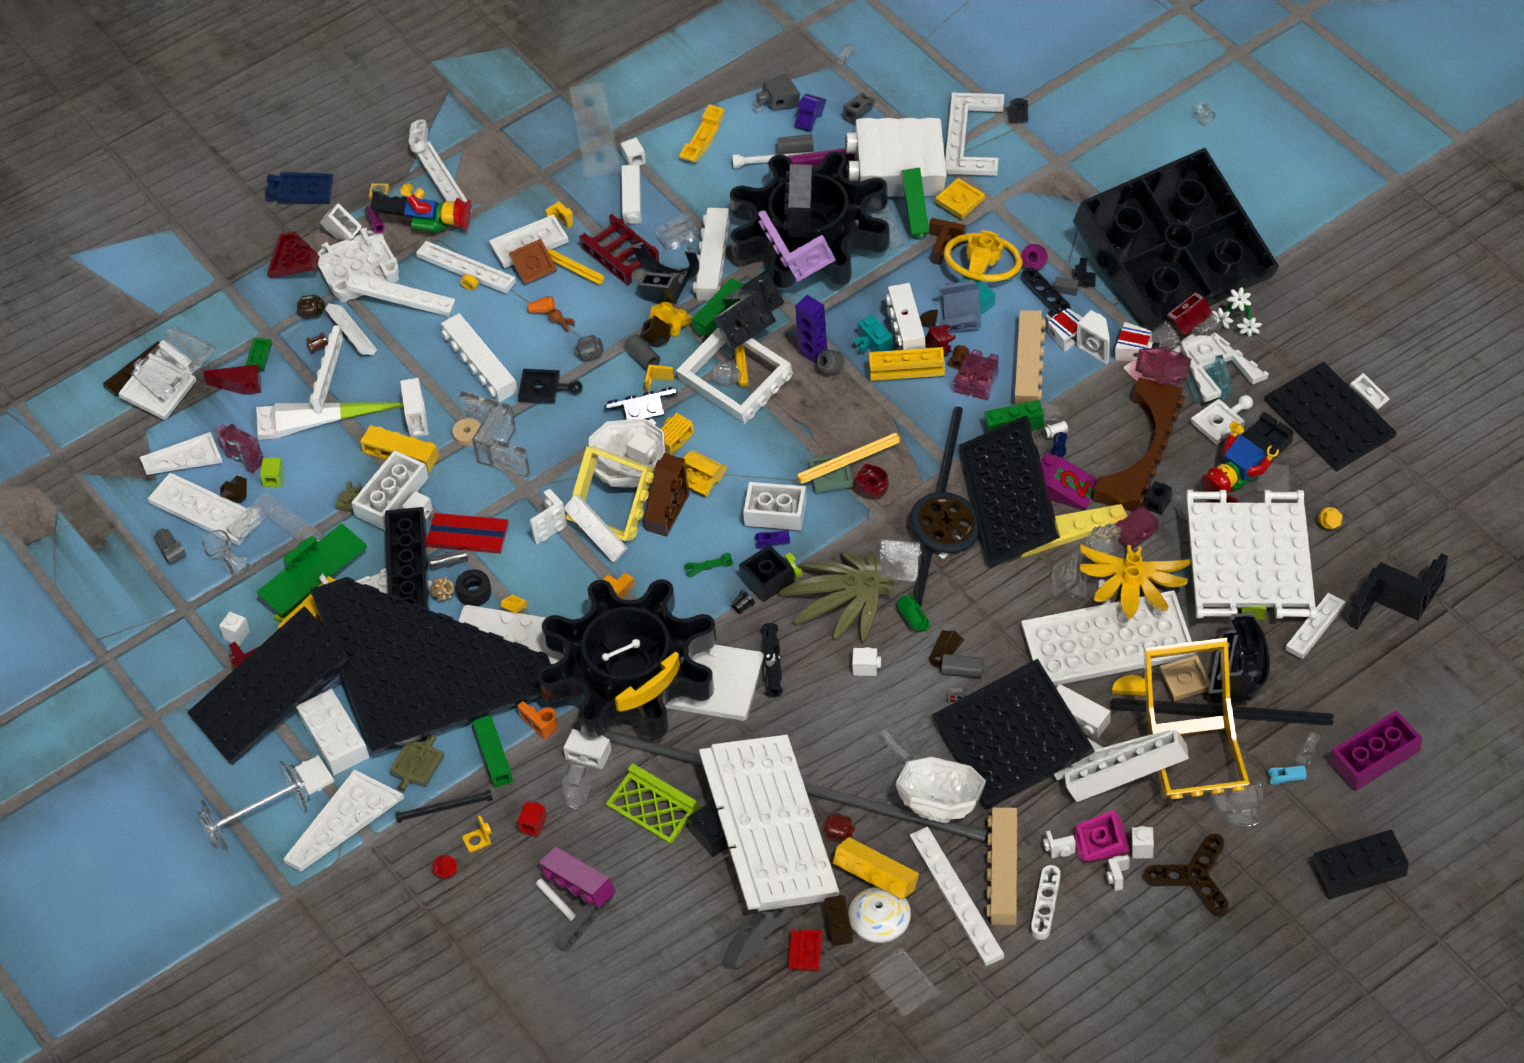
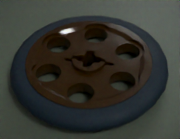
[910,492,980,553]

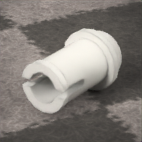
[1043,421,1068,439]

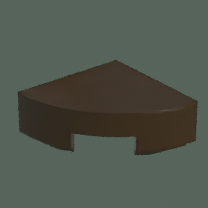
[919,310,938,327]

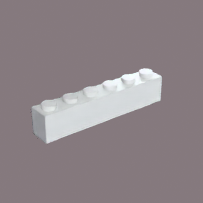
[693,208,730,301]
[441,313,518,402]
[1065,729,1189,802]

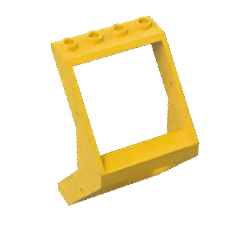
[1143,638,1249,800]

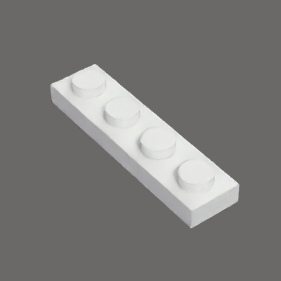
[325,303,377,355]
[564,494,628,562]
[1286,593,1345,659]

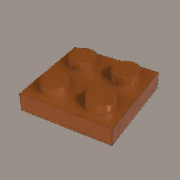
[509,239,557,286]

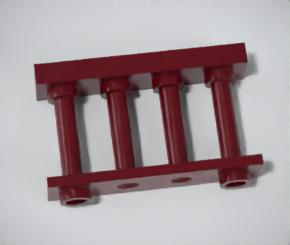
[579,214,660,286]

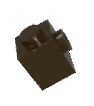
[640,316,671,348]

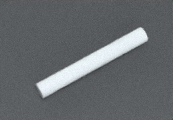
[536,879,576,921]

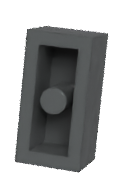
[1054,277,1079,296]

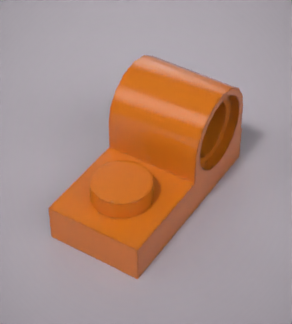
[517,701,558,740]

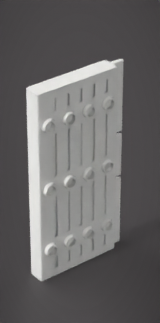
[699,735,839,911]

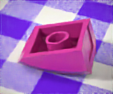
[1074,810,1130,861]

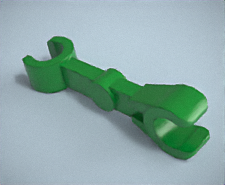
[684,553,733,577]

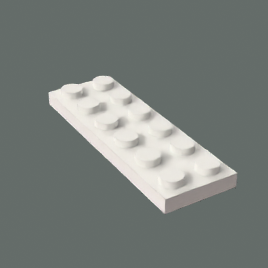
[148,473,261,546]

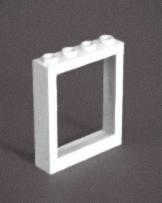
[676,328,793,424]

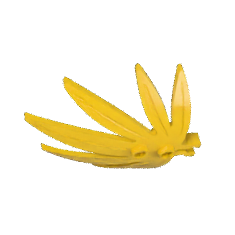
[1079,544,1191,619]

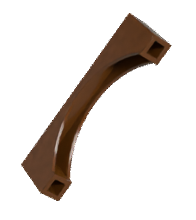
[1093,377,1185,513]

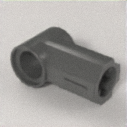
[154,528,186,565]

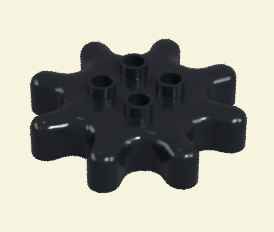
[730,151,890,288]
[537,579,717,739]

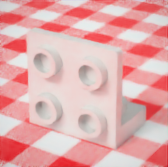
[530,489,567,544]

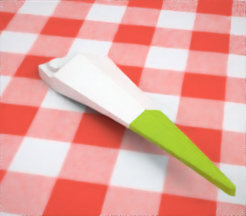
[256,402,404,440]

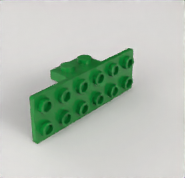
[257,523,367,616]

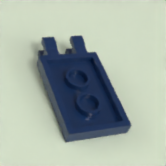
[265,172,333,204]

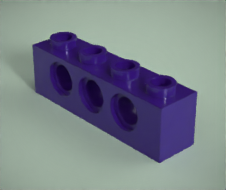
[795,295,828,364]

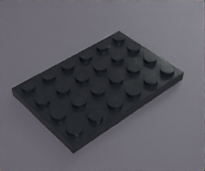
[1264,362,1397,472]

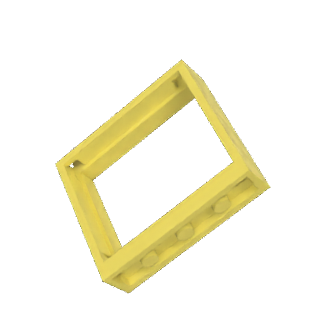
[565,446,654,541]

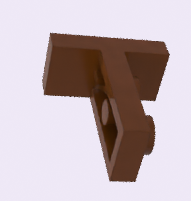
[929,218,966,265]

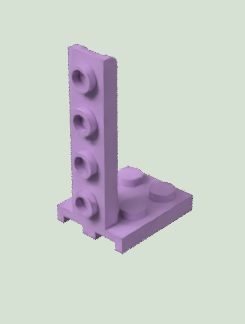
[758,211,836,282]

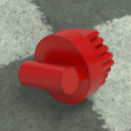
[431,855,458,878]

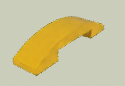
[679,104,725,162]
[615,652,680,712]

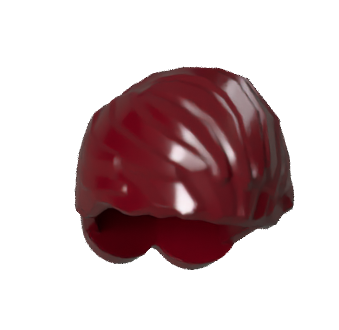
[853,463,889,498]

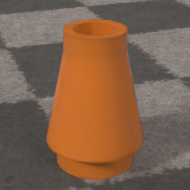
[528,295,556,314]

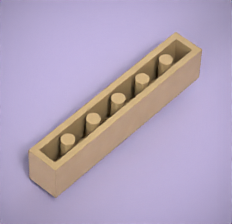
[1015,310,1046,405]
[987,808,1017,925]

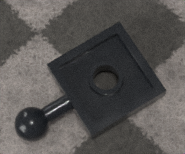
[518,369,583,403]

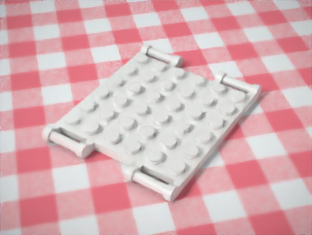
[1186,490,1317,619]

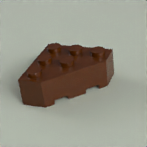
[643,453,690,537]

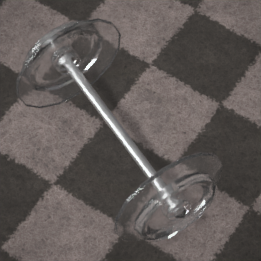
[197,760,310,853]

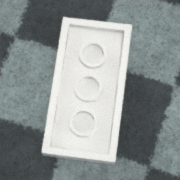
[489,214,569,268]

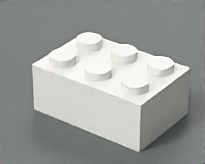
[743,482,807,531]

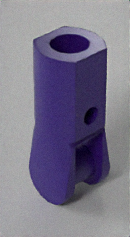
[754,530,790,549]

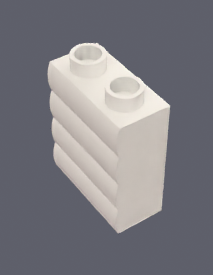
[845,118,946,197]

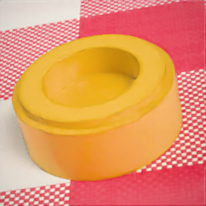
[460,274,479,291]

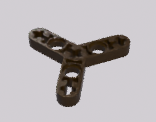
[1144,833,1228,917]

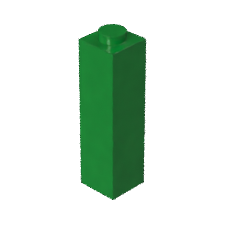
[901,167,929,237]
[691,278,744,337]
[472,715,513,788]

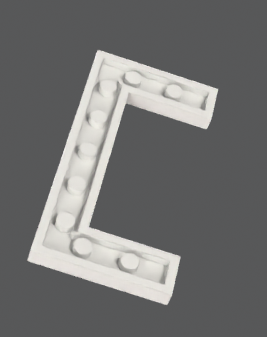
[945,93,1004,176]

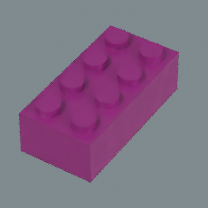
[1330,710,1422,791]

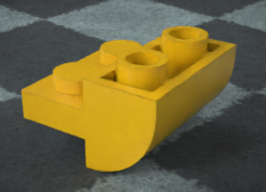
[683,450,728,497]

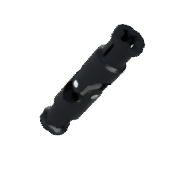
[761,623,783,698]

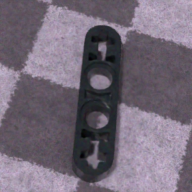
[1022,268,1071,314]

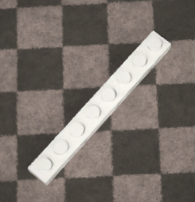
[910,827,1004,967]

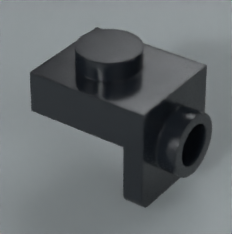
[1074,258,1096,287]

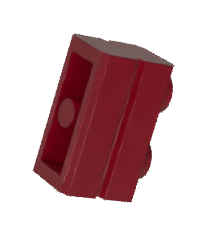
[1167,292,1212,336]

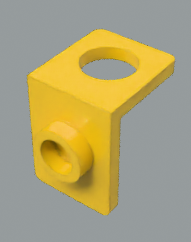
[645,365,675,392]
[462,815,492,853]

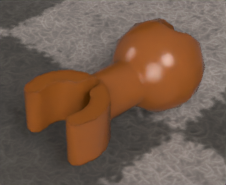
[548,309,575,332]

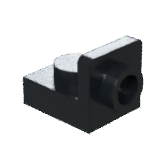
[1010,98,1028,123]

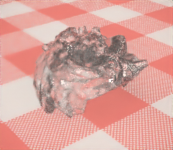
[1086,523,1121,555]

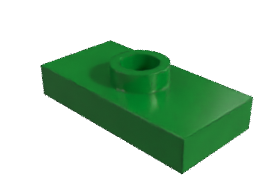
[245,338,272,371]

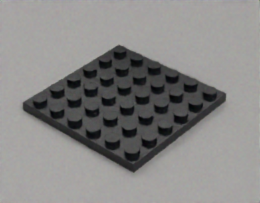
[932,658,1095,809]

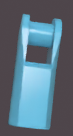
[1267,765,1307,785]

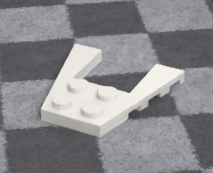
[1180,331,1269,402]

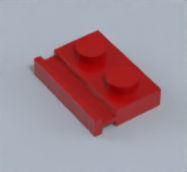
[789,929,822,971]

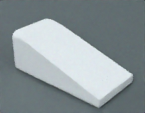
[1349,373,1390,411]

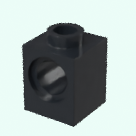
[1144,481,1172,515]

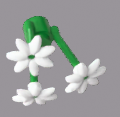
[1211,287,1262,337]

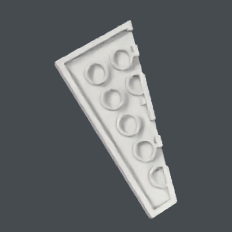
[283,769,404,872]

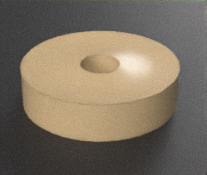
[452,418,483,446]

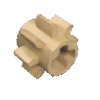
[430,577,455,601]

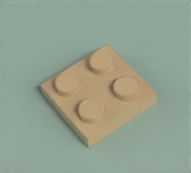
[1160,655,1210,701]

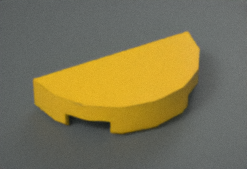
[1112,675,1146,696]

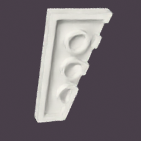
[140,432,223,475]

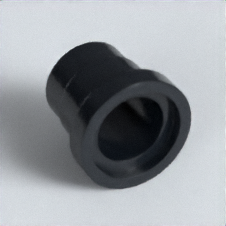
[731,590,755,614]

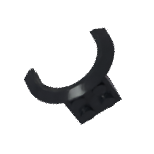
[631,242,700,303]

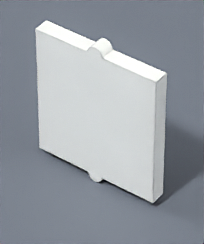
[289,755,334,797]

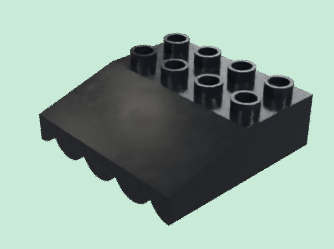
[1073,148,1279,331]

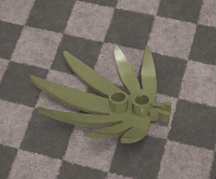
[779,551,895,644]

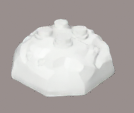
[589,418,665,488]
[896,757,986,823]

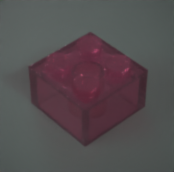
[1135,347,1191,384]

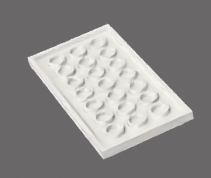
[1021,590,1196,686]

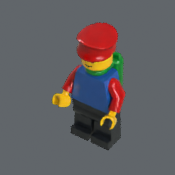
[370,183,472,233]
[1201,412,1293,495]

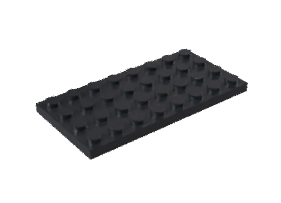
[959,415,1060,568]
[187,606,351,765]

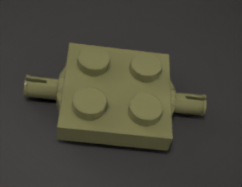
[390,734,444,792]

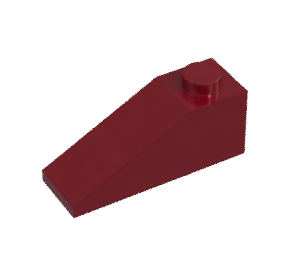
[203,364,261,395]

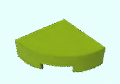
[785,552,802,579]

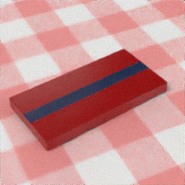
[427,513,509,554]

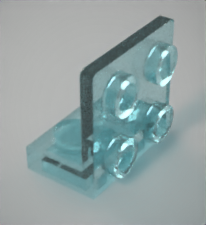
[1185,355,1232,403]

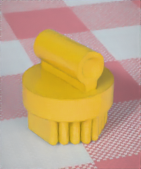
[1317,507,1343,529]

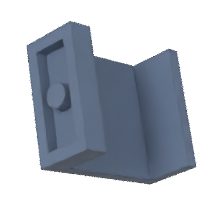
[938,279,981,333]

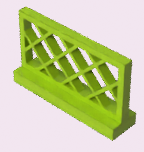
[606,763,700,845]

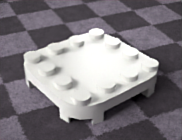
[318,227,399,302]

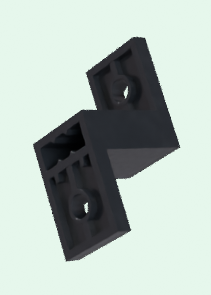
[713,271,784,350]
[1349,553,1448,630]

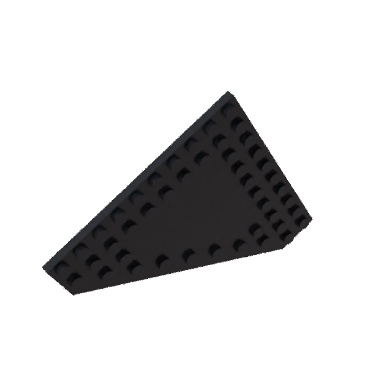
[310,577,551,755]

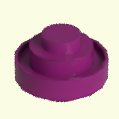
[1021,244,1048,270]

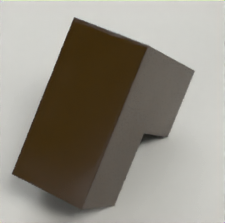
[220,475,247,503]

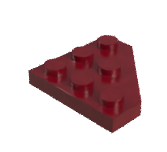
[267,231,320,278]

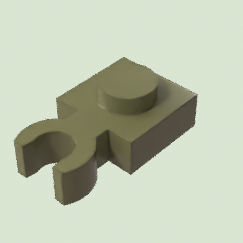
[335,481,362,513]

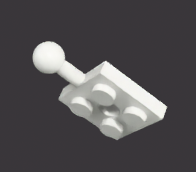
[1191,395,1253,445]

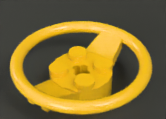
[944,230,1023,282]

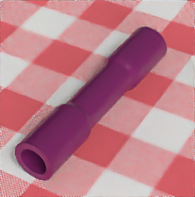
[365,205,385,233]

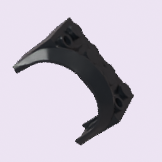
[1208,612,1270,703]

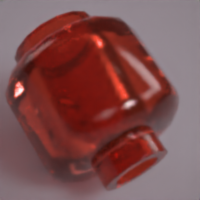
[823,813,855,842]

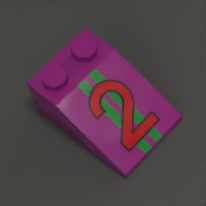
[1041,453,1098,511]

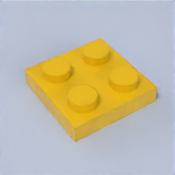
[935,178,985,219]

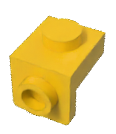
[545,201,574,228]

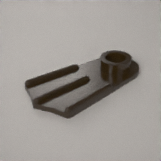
[929,630,964,668]

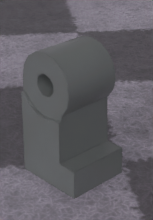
[843,93,875,125]

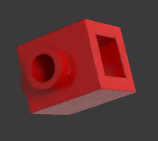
[517,801,547,837]

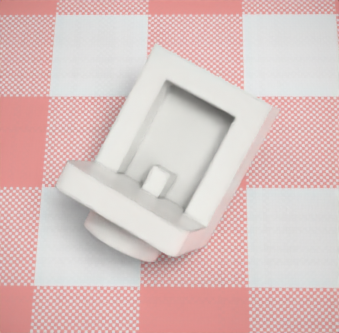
[1043,831,1075,859]
[1106,855,1129,891]

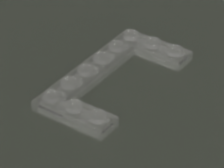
[226,492,326,542]

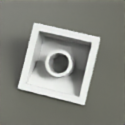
[1077,310,1110,364]

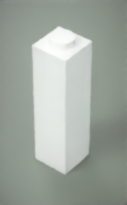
[622,164,642,224]

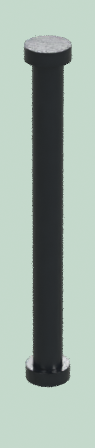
[395,789,493,823]

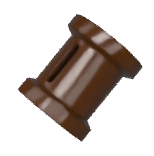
[306,332,328,353]
[948,345,970,370]

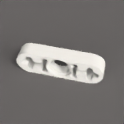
[409,120,428,152]

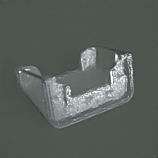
[130,327,216,404]

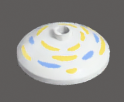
[848,887,911,943]

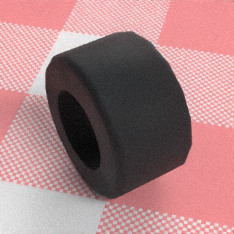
[455,569,491,606]

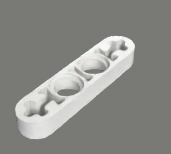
[1032,865,1060,940]

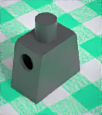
[756,73,800,110]

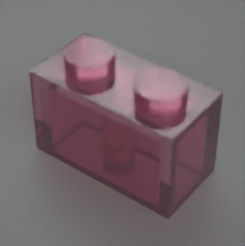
[1114,506,1159,550]

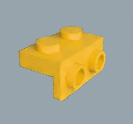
[649,302,693,337]

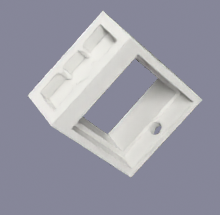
[400,378,429,437]

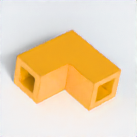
[603,572,635,599]

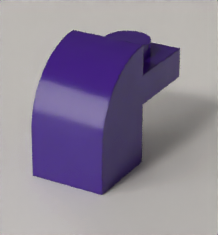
[794,93,827,131]

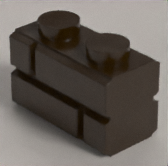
[824,895,853,946]

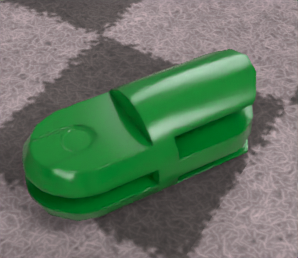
[897,595,930,632]

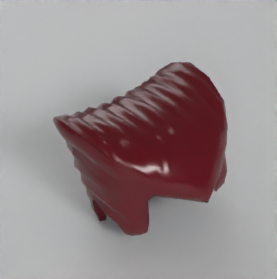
[925,324,956,354]

